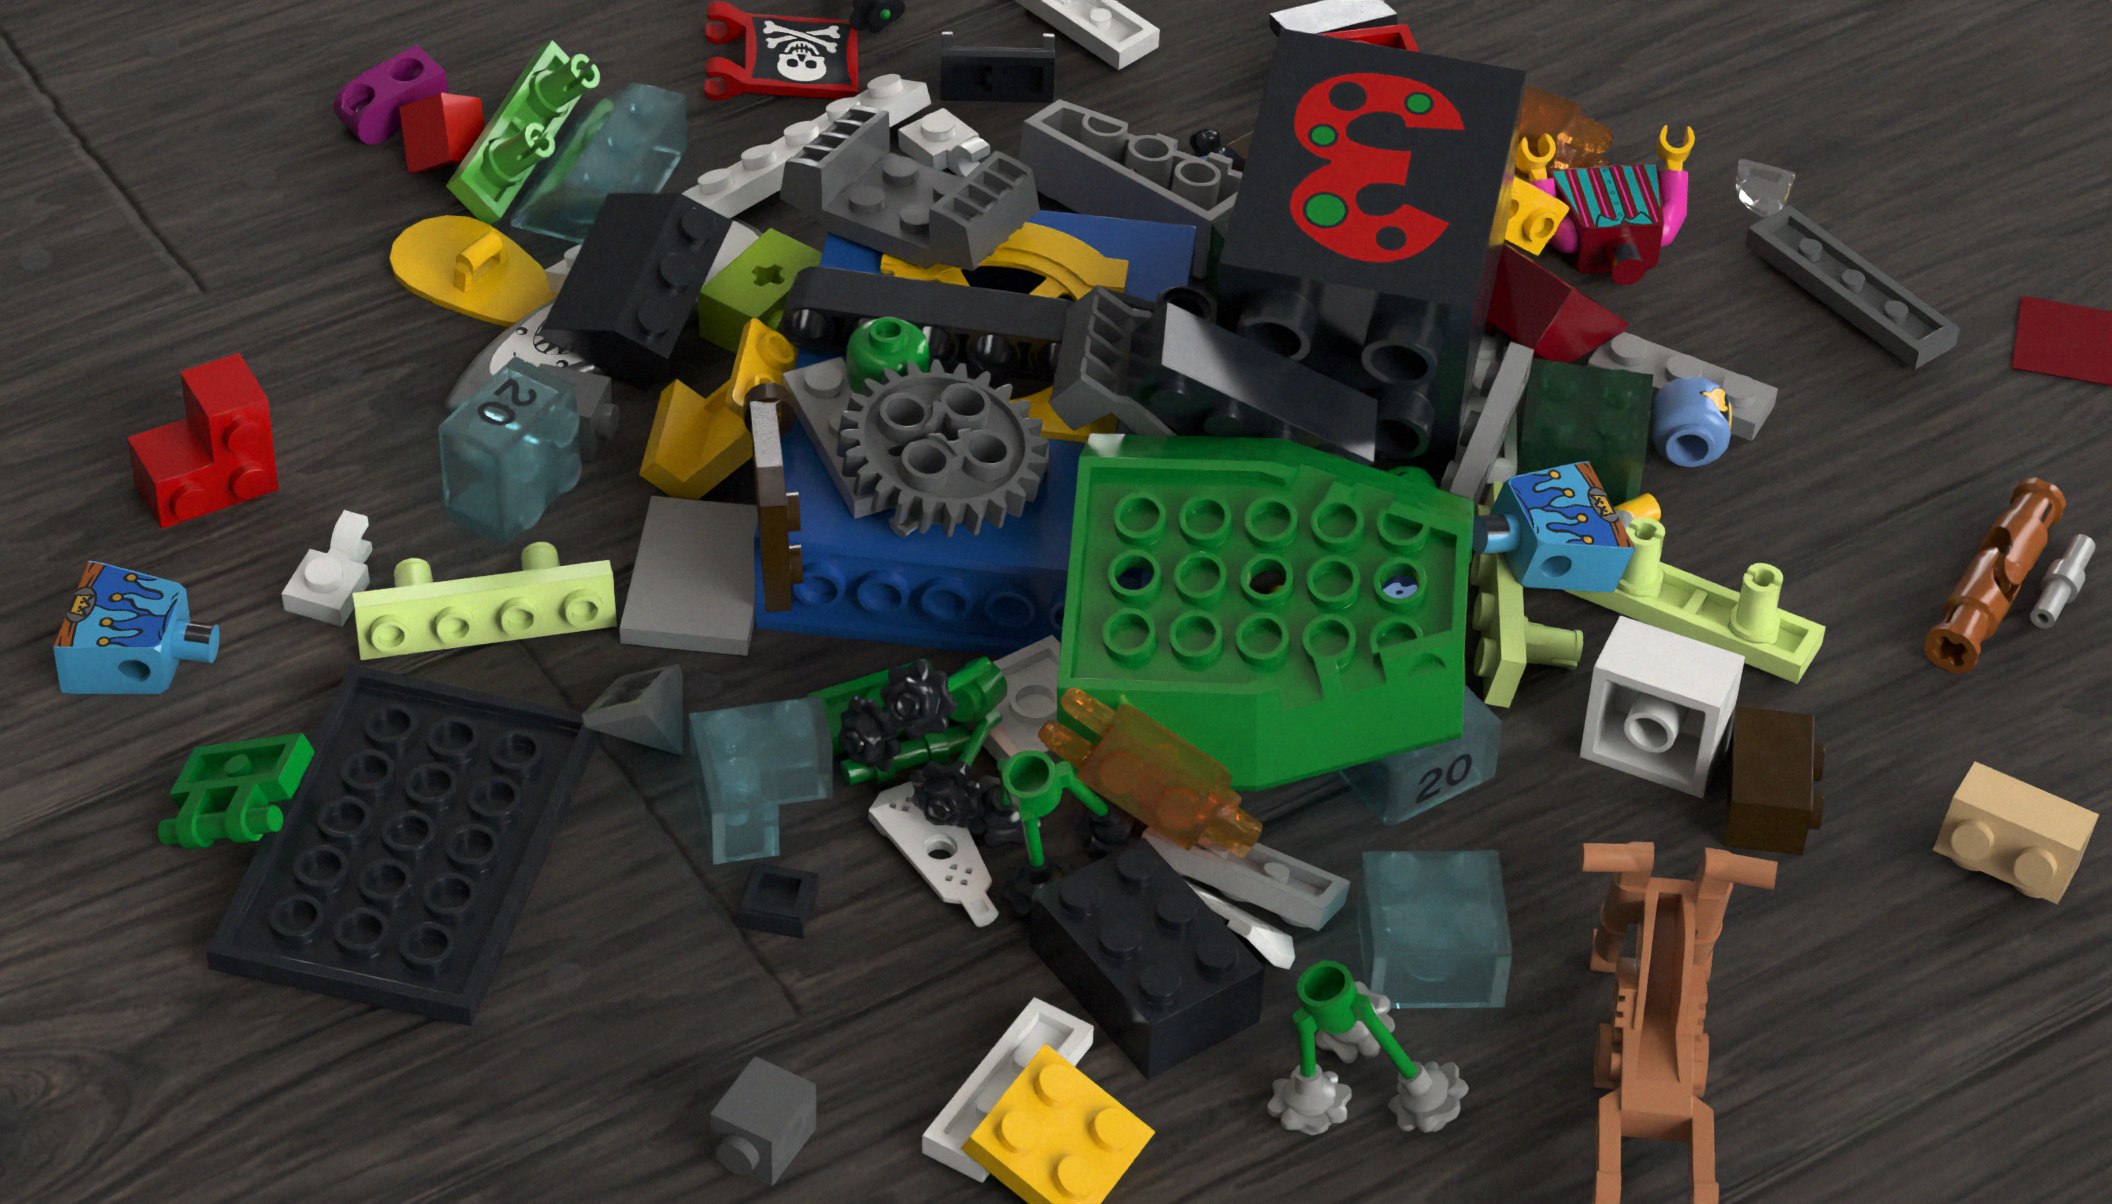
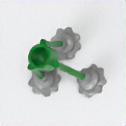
[1268,960,1469,1135]

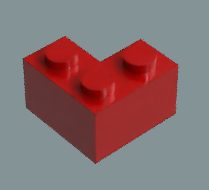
[127,353,279,529]

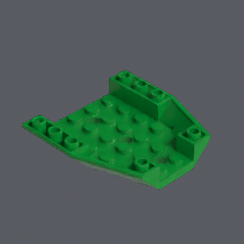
[1057,433,1474,791]

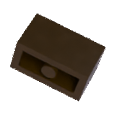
[1723,706,1825,855]

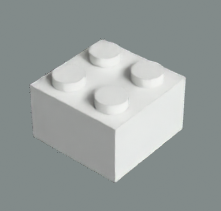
[1579,616,1745,798]

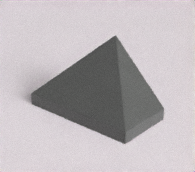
[582,664,683,756]

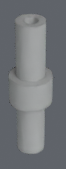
[2030,534,2095,629]

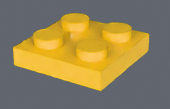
[960,1043,1155,1204]

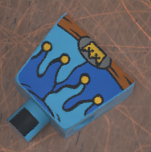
[1472,461,1635,592]
[53,561,220,694]

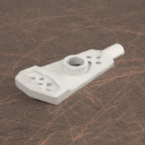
[868,782,999,927]
[1183,878,1295,970]

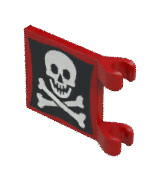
[704,1,858,100]

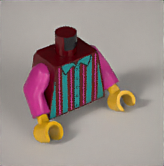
[1515,125,1695,285]

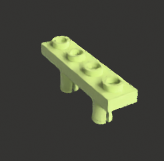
[1470,481,1583,708]
[1564,517,1826,684]
[352,542,617,660]

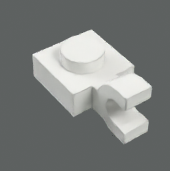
[898,108,990,178]
[282,510,372,627]

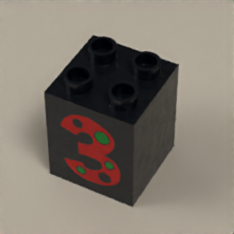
[1216,28,1527,459]

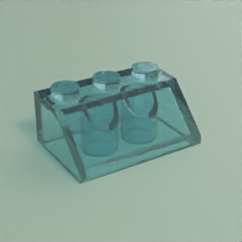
[511,82,687,244]

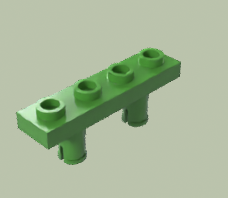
[446,40,600,225]

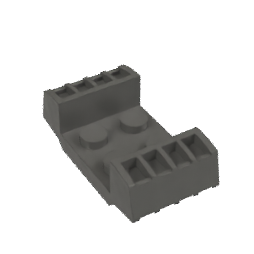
[780,105,1040,271]
[1049,285,1184,436]

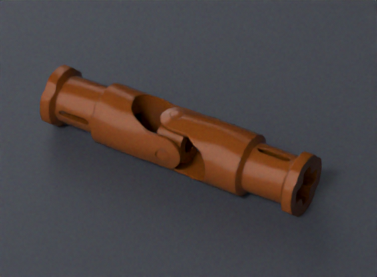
[1924,478,2066,674]

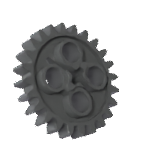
[836,360,1049,537]

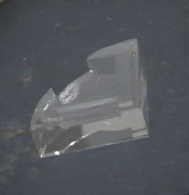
[1735,158,1795,218]

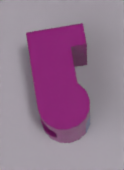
[333,45,449,145]

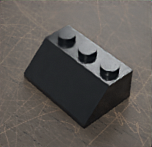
[538,193,733,391]

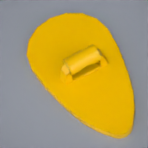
[390,215,558,327]

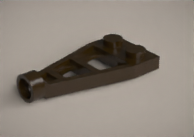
[743,383,803,612]

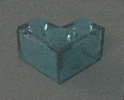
[689,696,833,864]

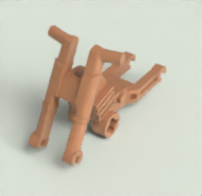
[1579,842,1778,1204]

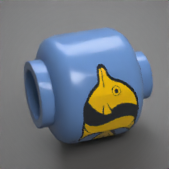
[1651,376,1732,467]

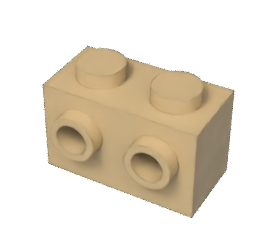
[1933,761,2099,904]

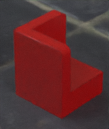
[399,93,485,174]

